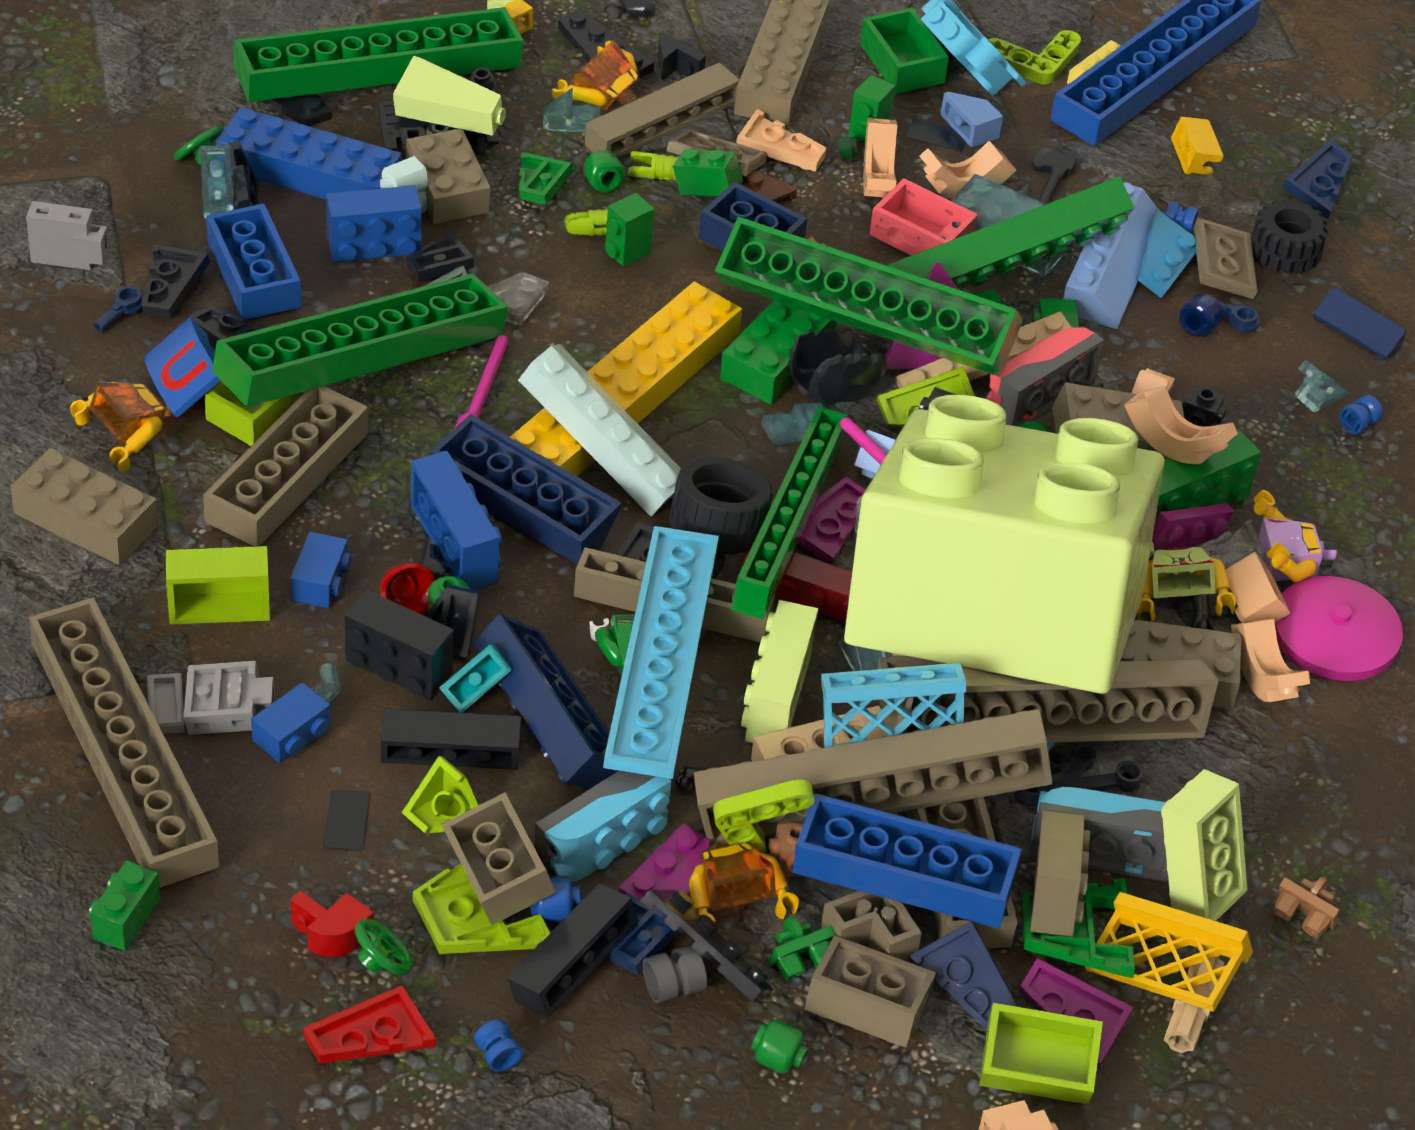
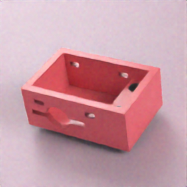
[869,178,978,256]

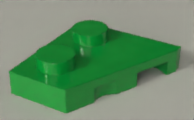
[519,152,573,205]

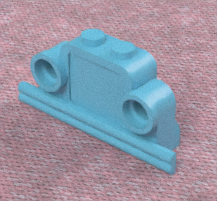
[921,0,1026,96]

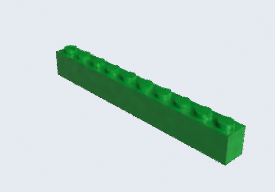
[731,406,848,619]

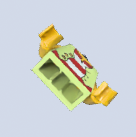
[1136,547,1236,621]

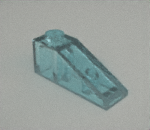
[200,145,233,218]

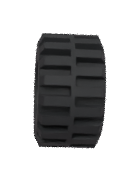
[1251,199,1329,274]

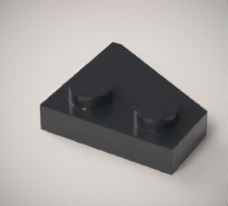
[228,140,258,209]
[407,230,474,282]

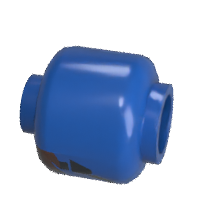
[530,875,582,924]

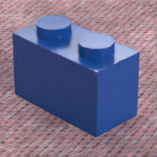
[290,532,352,608]
[251,682,331,763]

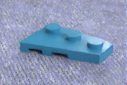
[1138,209,1196,298]

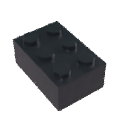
[345,590,453,700]

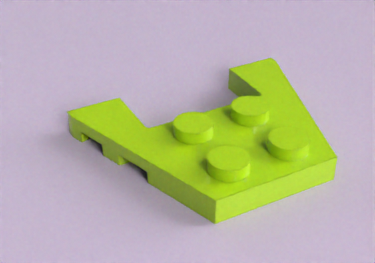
[413,863,550,954]

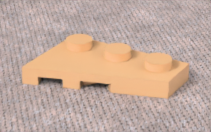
[736,109,827,172]

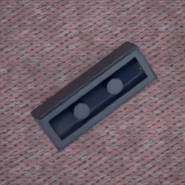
[1313,288,1406,360]

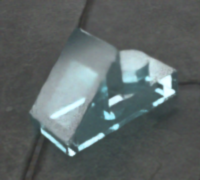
[543,88,600,132]
[1294,360,1349,412]

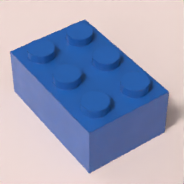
[326,185,421,262]

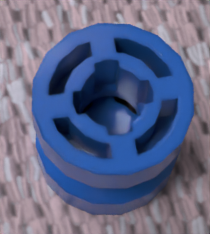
[1165,200,1199,233]
[1339,395,1383,435]
[474,1019,523,1072]

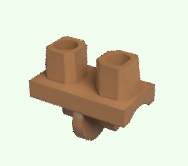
[1274,877,1340,939]

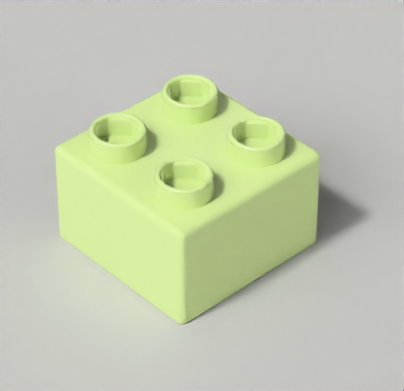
[844,395,1164,694]

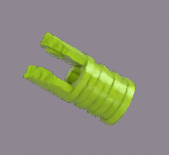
[628,151,679,182]
[564,209,608,236]

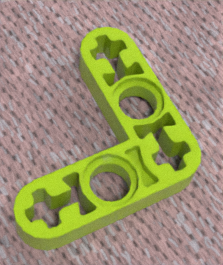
[988,30,1081,84]
[713,779,815,858]

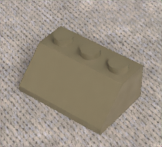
[804,935,936,1048]

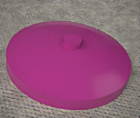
[1275,576,1403,681]

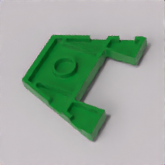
[1021,878,1135,978]

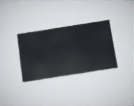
[906,118,966,152]
[324,790,370,850]

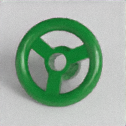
[173,125,224,166]
[355,918,413,975]

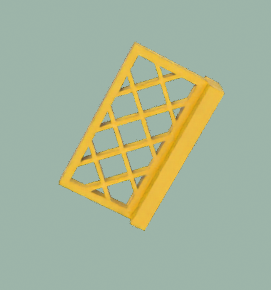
[1085,892,1253,1012]

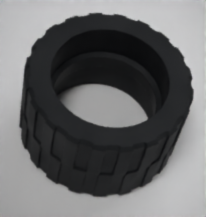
[669,457,773,555]

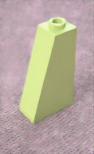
[393,56,506,136]

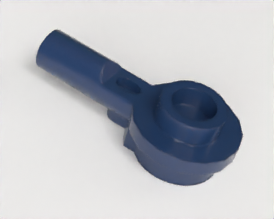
[94,286,143,333]
[1205,296,1260,333]

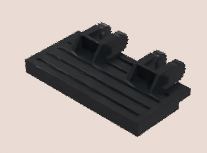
[378,100,499,159]

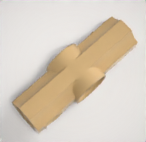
[1164,952,1225,1053]

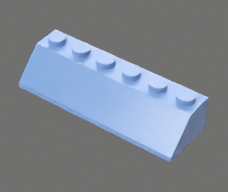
[1063,183,1159,329]

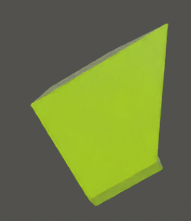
[402,756,479,834]

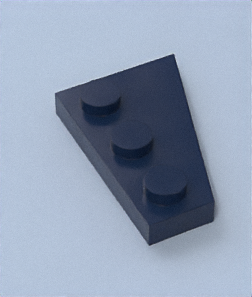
[1282,139,1353,219]
[909,921,1019,1030]

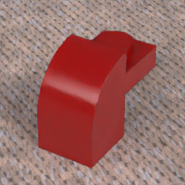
[291,891,374,957]

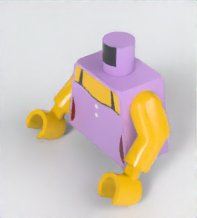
[1253,490,1337,583]

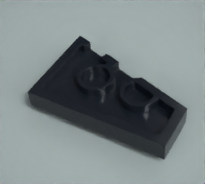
[239,82,332,127]

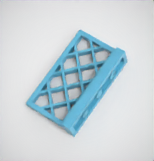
[821,663,966,748]

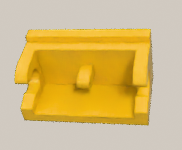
[1171,116,1224,175]

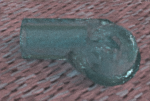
[310,663,341,703]

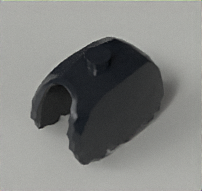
[788,328,887,405]

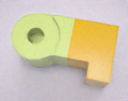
[487,0,533,34]

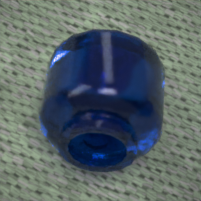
[1179,294,1223,337]

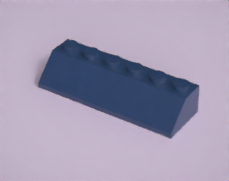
[430,414,621,565]
[473,614,619,789]

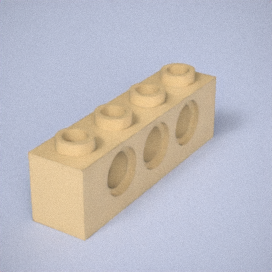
[751,705,887,762]

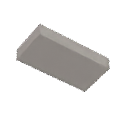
[147,673,185,734]

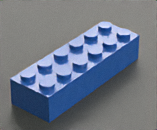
[216,107,401,200]
[792,794,1022,929]

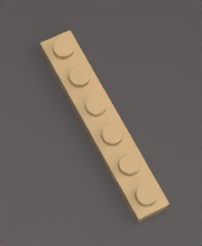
[896,311,1072,388]

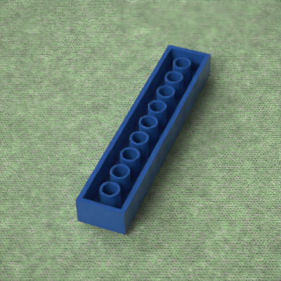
[1050,0,1261,146]

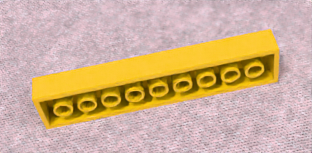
[510,281,743,477]

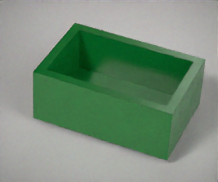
[860,7,949,94]

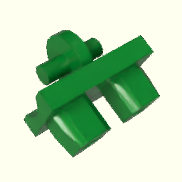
[766,917,835,981]

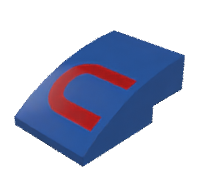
[144,317,220,418]

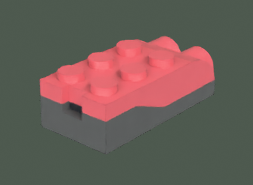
[986,327,1104,427]

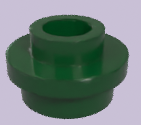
[838,133,858,162]

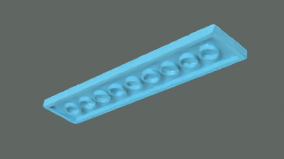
[603,526,719,779]

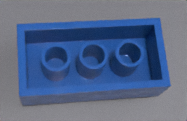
[206,204,301,320]
[411,451,502,590]

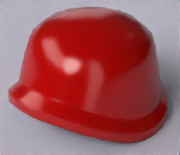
[380,563,434,615]

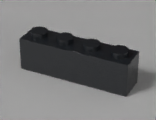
[381,709,521,770]
[507,883,639,1018]

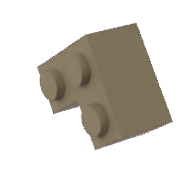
[821,891,922,962]

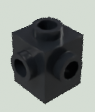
[1182,384,1227,427]

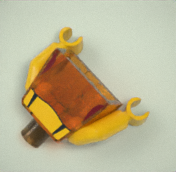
[552,40,639,110]
[70,382,171,472]
[689,842,799,922]

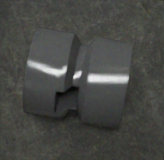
[642,945,707,1004]

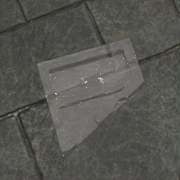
[488,272,549,326]
[1199,520,1269,569]

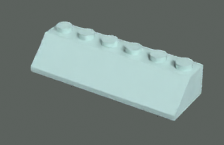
[518,344,681,516]

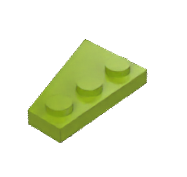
[876,366,975,427]

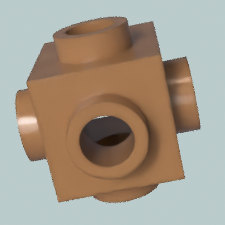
[769,822,806,877]

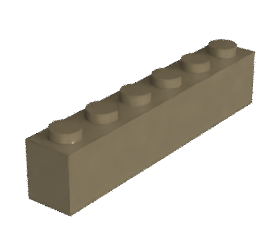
[585,62,740,158]
[574,547,775,643]

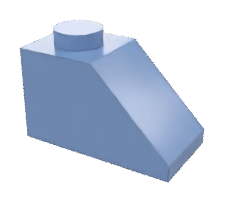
[941,92,1003,148]

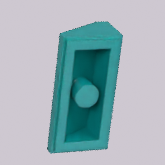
[439,644,512,713]

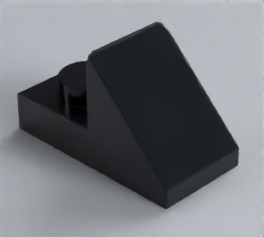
[657,31,706,80]

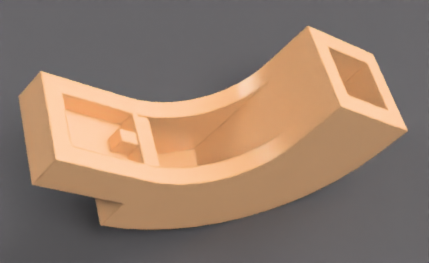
[863,118,897,197]
[920,141,1016,200]
[1124,386,1238,464]
[1231,619,1310,702]

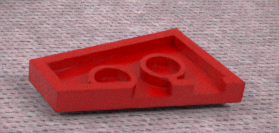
[303,985,436,1064]

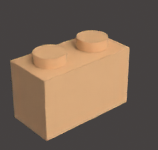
[1225,552,1291,623]

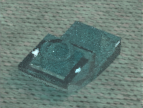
[761,403,825,445]

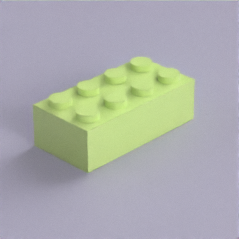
[741,600,818,743]
[1161,769,1247,921]

